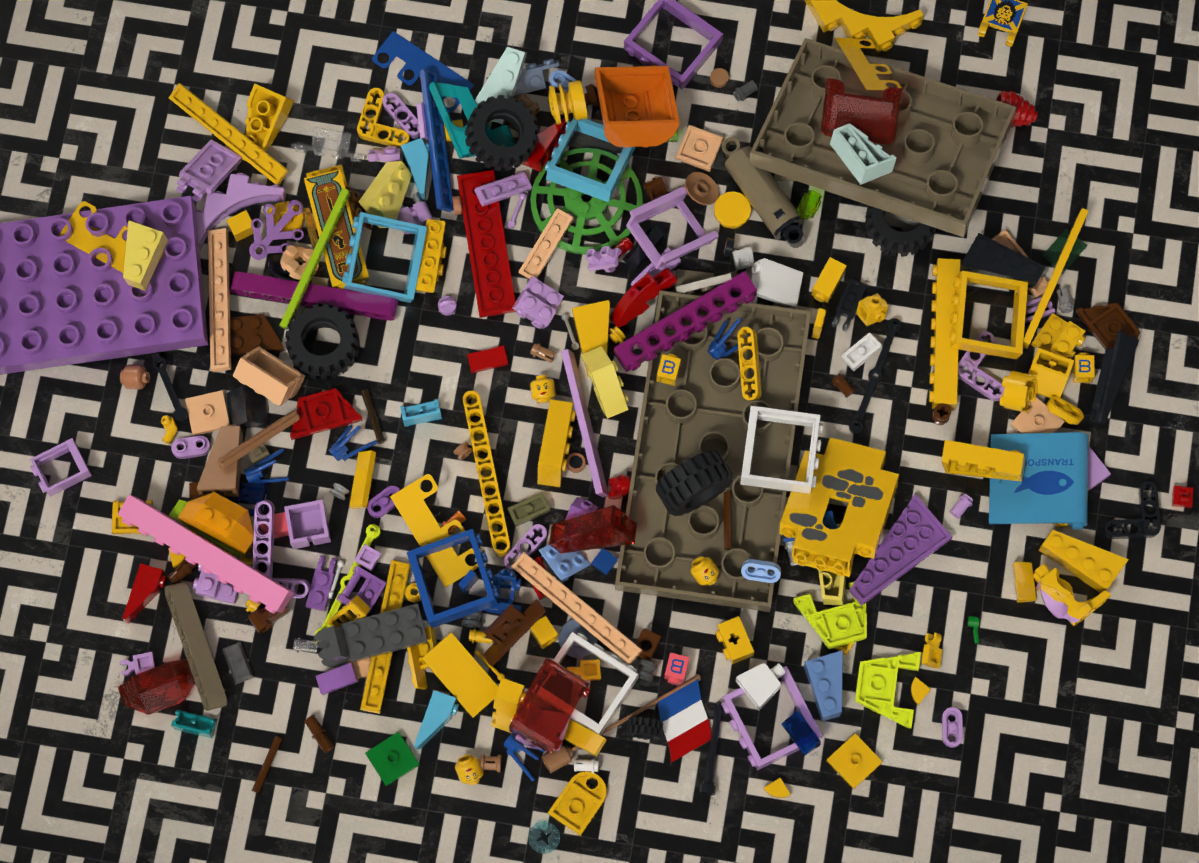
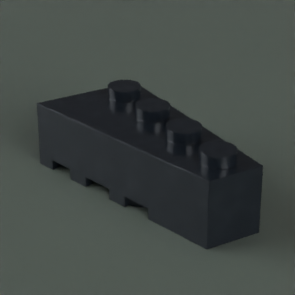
[960,233,1046,289]

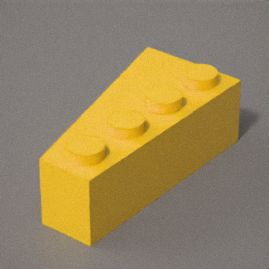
[537,399,576,487]
[942,440,1025,482]
[1039,530,1129,593]

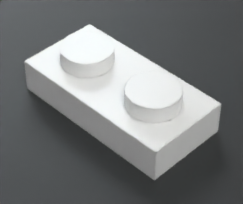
[841,332,882,371]

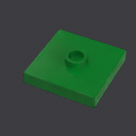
[365,732,420,787]

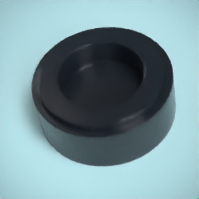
[723,238,735,257]

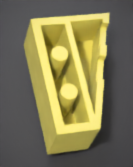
[359,161,412,228]
[123,221,168,291]

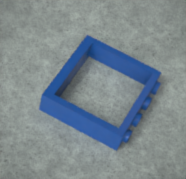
[407,529,499,628]

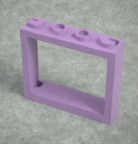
[721,666,822,770]

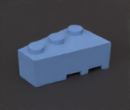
[804,650,843,722]

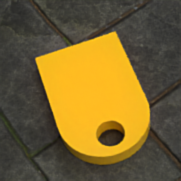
[548,772,606,836]

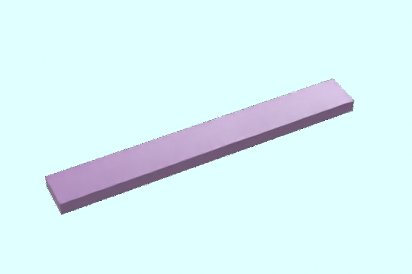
[561,349,608,497]

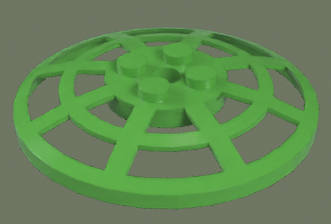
[531,148,643,255]

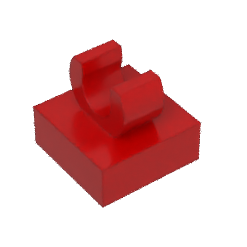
[1172,486,1193,508]

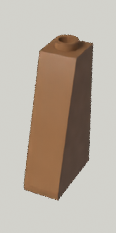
[197,425,244,497]

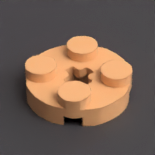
[280,245,319,280]

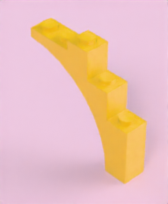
[804,0,924,53]

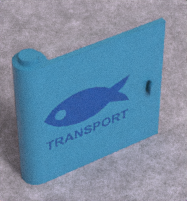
[989,432,1089,530]

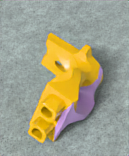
[1032,563,1111,626]

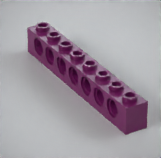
[614,271,757,372]

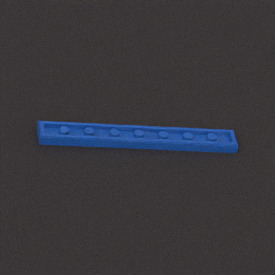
[419,69,454,212]

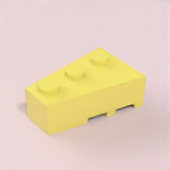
[581,346,629,419]

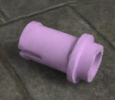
[950,494,973,519]

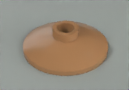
[685,172,719,205]

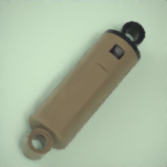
[722,137,805,248]

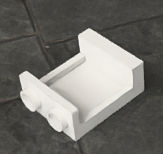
[751,258,803,309]

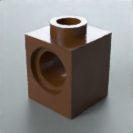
[636,628,661,661]

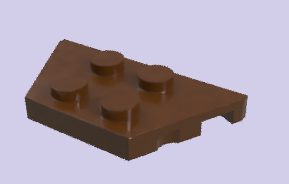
[1076,303,1141,350]
[230,315,284,356]

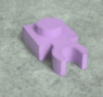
[368,146,401,162]
[120,652,156,676]

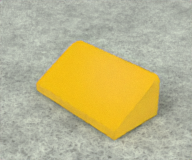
[1012,562,1037,603]

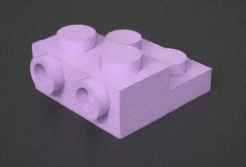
[512,276,564,329]
[193,565,238,605]

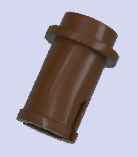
[831,373,855,398]

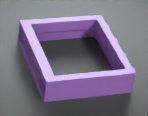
[624,0,723,90]

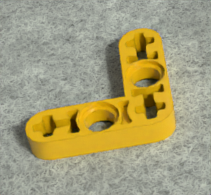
[357,88,410,148]

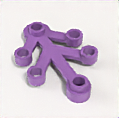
[249,200,304,260]

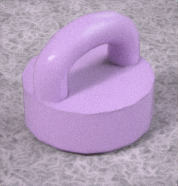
[438,296,457,316]

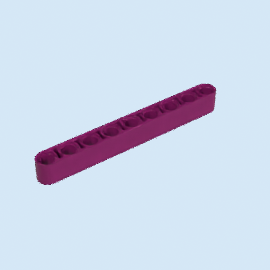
[230,272,398,321]

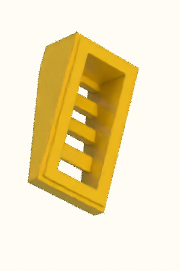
[327,595,370,627]

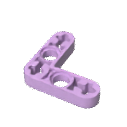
[958,331,1004,401]

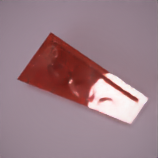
[549,505,637,554]

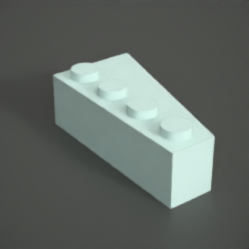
[475,47,527,124]

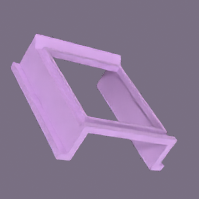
[626,186,719,270]

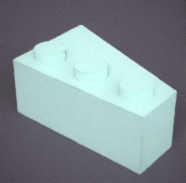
[830,123,896,185]

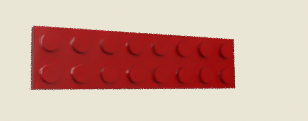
[457,170,516,318]

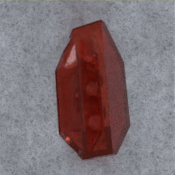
[118,659,195,715]

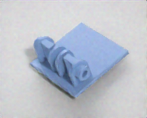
[539,534,590,583]

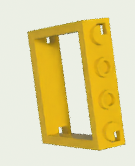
[949,271,1028,359]

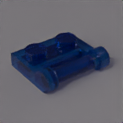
[225,482,267,516]

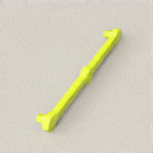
[315,524,381,642]

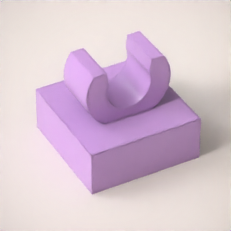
[354,544,381,572]

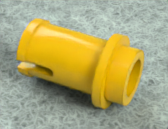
[469,628,492,644]

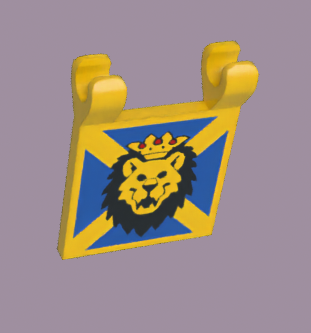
[977,0,1028,47]

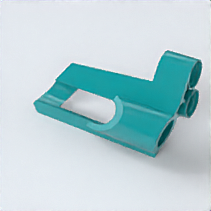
[429,82,516,159]

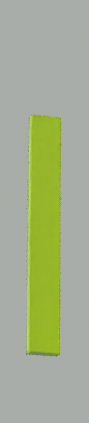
[279,187,350,330]

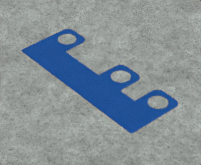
[372,31,474,113]

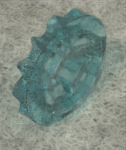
[528,821,560,854]

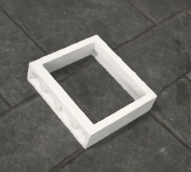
[740,406,823,494]
[533,632,639,735]

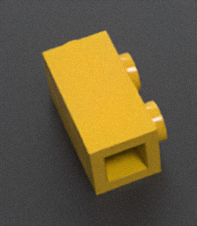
[811,257,847,303]

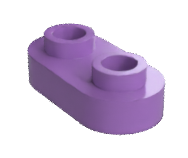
[367,486,400,518]

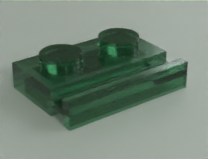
[1041,229,1088,274]

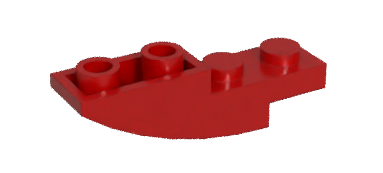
[610,268,677,328]

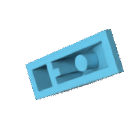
[401,138,430,201]
[414,690,459,750]

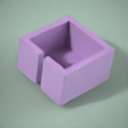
[284,499,331,549]

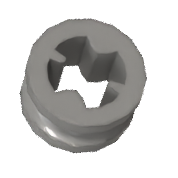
[329,483,349,500]

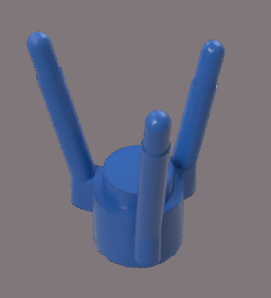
[707,318,741,360]
[329,425,378,461]
[244,448,289,486]
[504,733,545,781]

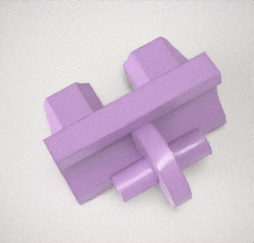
[585,246,622,273]

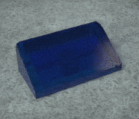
[781,710,821,756]

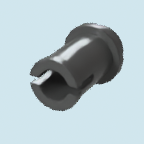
[733,80,758,101]

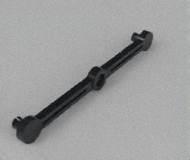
[849,318,902,434]
[151,352,188,422]

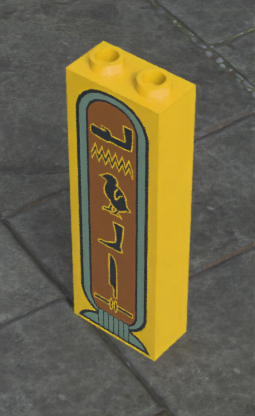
[304,169,370,290]

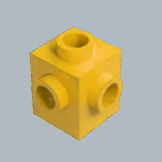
[856,293,888,326]

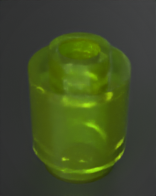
[797,190,822,219]

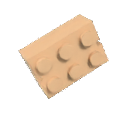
[233,346,306,406]

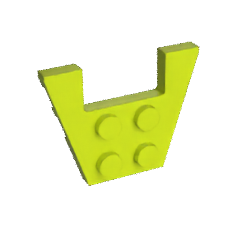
[793,581,867,649]
[855,652,921,729]

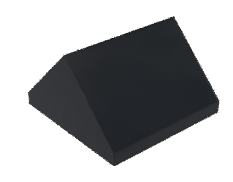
[226,385,269,429]

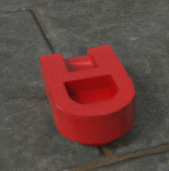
[608,475,630,500]

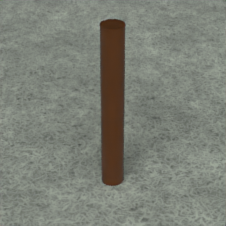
[724,492,732,550]
[251,736,282,794]

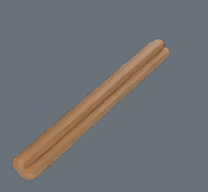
[218,411,299,469]

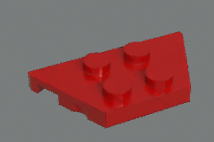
[290,388,363,440]

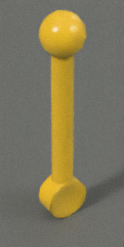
[474,650,505,681]

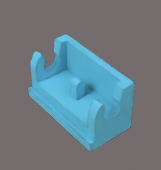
[400,399,442,427]

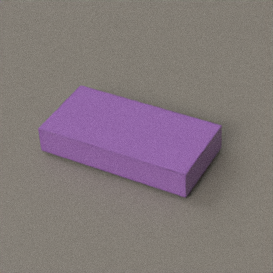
[316,663,359,695]

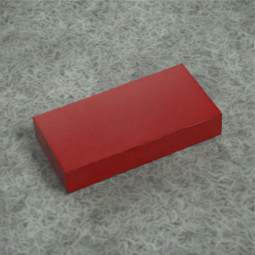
[467,345,508,374]

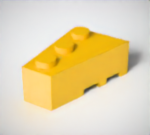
[491,678,528,733]

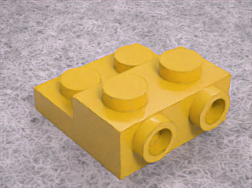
[1031,313,1086,360]

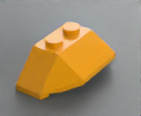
[178,492,254,554]

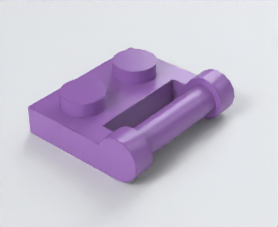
[336,566,386,617]

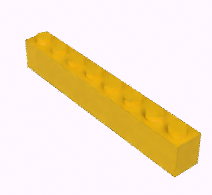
[929,258,961,410]

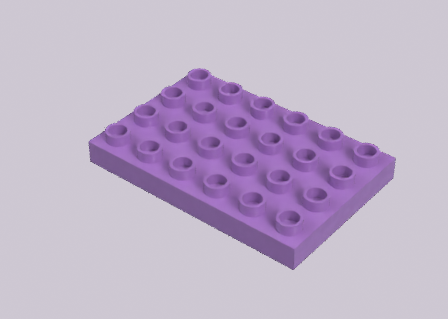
[0,196,208,375]

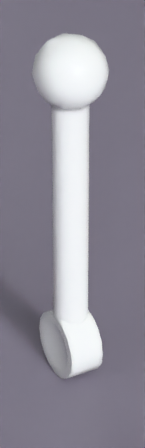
[328,560,344,599]

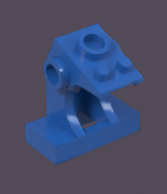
[482,568,522,614]

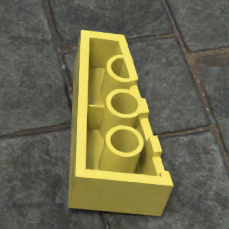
[818,524,847,606]

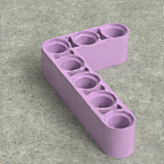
[253,500,310,598]

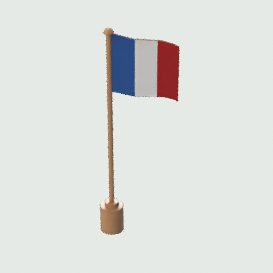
[541,674,711,773]

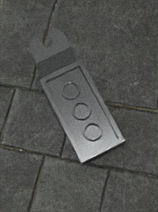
[314,604,428,667]

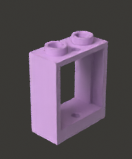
[30,438,92,497]

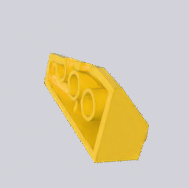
[242,84,294,161]

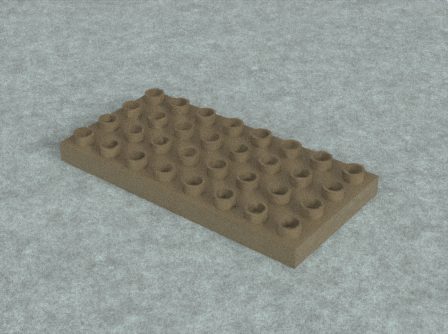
[615,290,811,612]

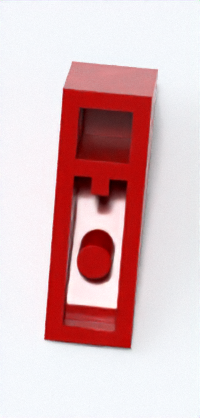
[522,118,567,172]
[122,563,167,624]

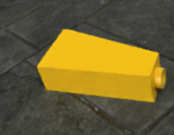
[572,300,610,377]

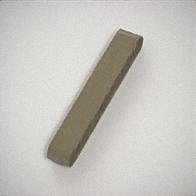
[165,582,227,711]

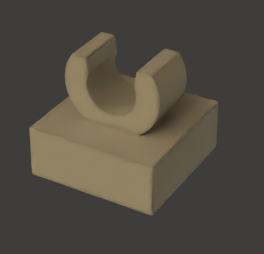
[248,443,270,465]

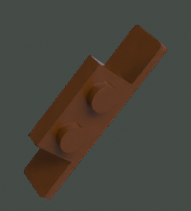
[483,600,546,666]

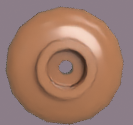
[120,365,150,390]

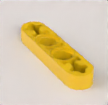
[737,327,762,401]

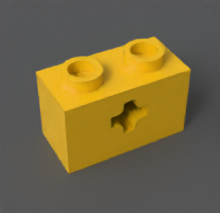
[715,616,754,664]

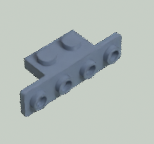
[486,59,560,96]

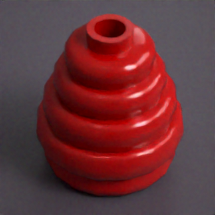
[996,91,1038,128]

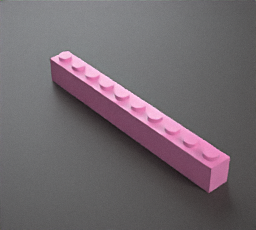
[117,494,294,614]

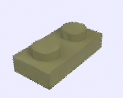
[507,492,551,527]

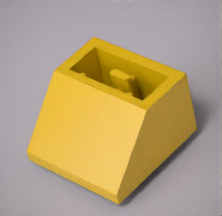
[1028,348,1074,398]

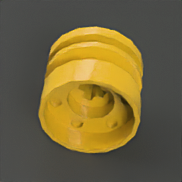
[548,80,588,124]

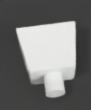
[736,663,786,711]

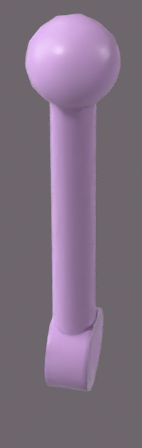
[507,193,526,229]

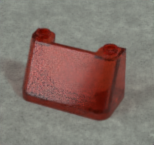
[821,78,903,144]
[509,657,591,754]

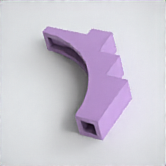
[195,173,287,251]

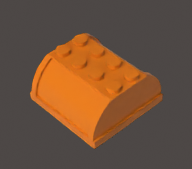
[594,66,680,148]

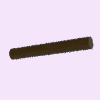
[361,389,385,444]

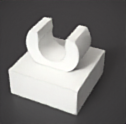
[732,247,754,270]

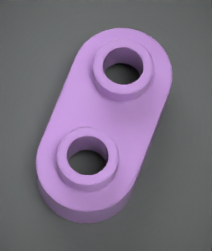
[171,436,211,459]
[942,707,963,748]

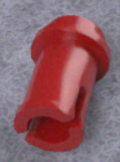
[613,237,634,259]

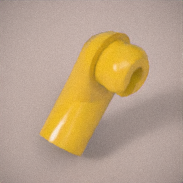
[161,415,178,445]

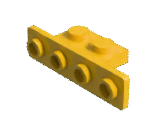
[416,219,447,293]
[407,626,437,690]

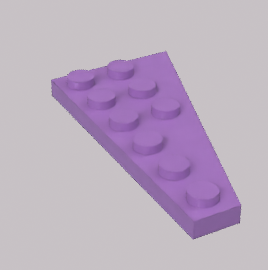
[849,494,952,606]

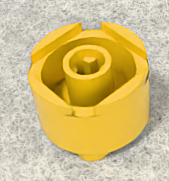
[999,371,1038,413]

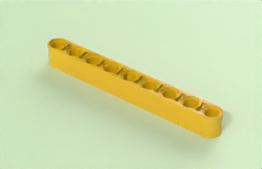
[463,391,511,557]

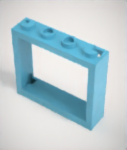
[545,117,635,202]
[342,212,427,303]

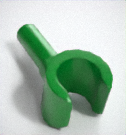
[967,616,979,644]

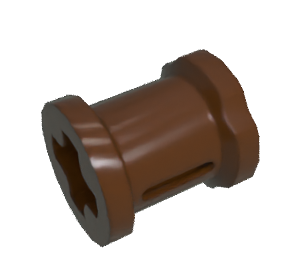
[932,403,951,425]

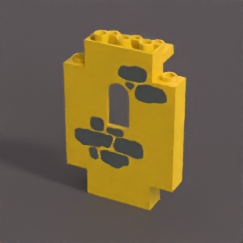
[779,437,899,577]

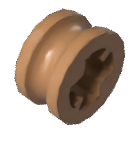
[453,442,473,460]

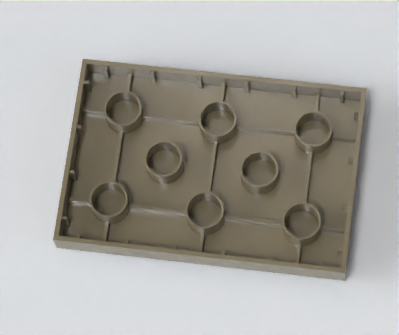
[750,38,1016,237]

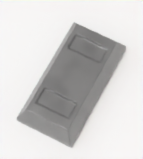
[222,642,254,685]

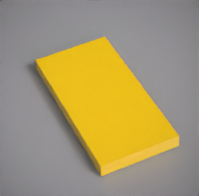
[421,632,498,718]

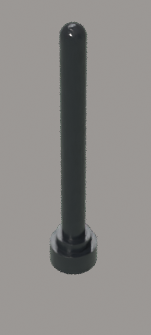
[699,701,723,796]

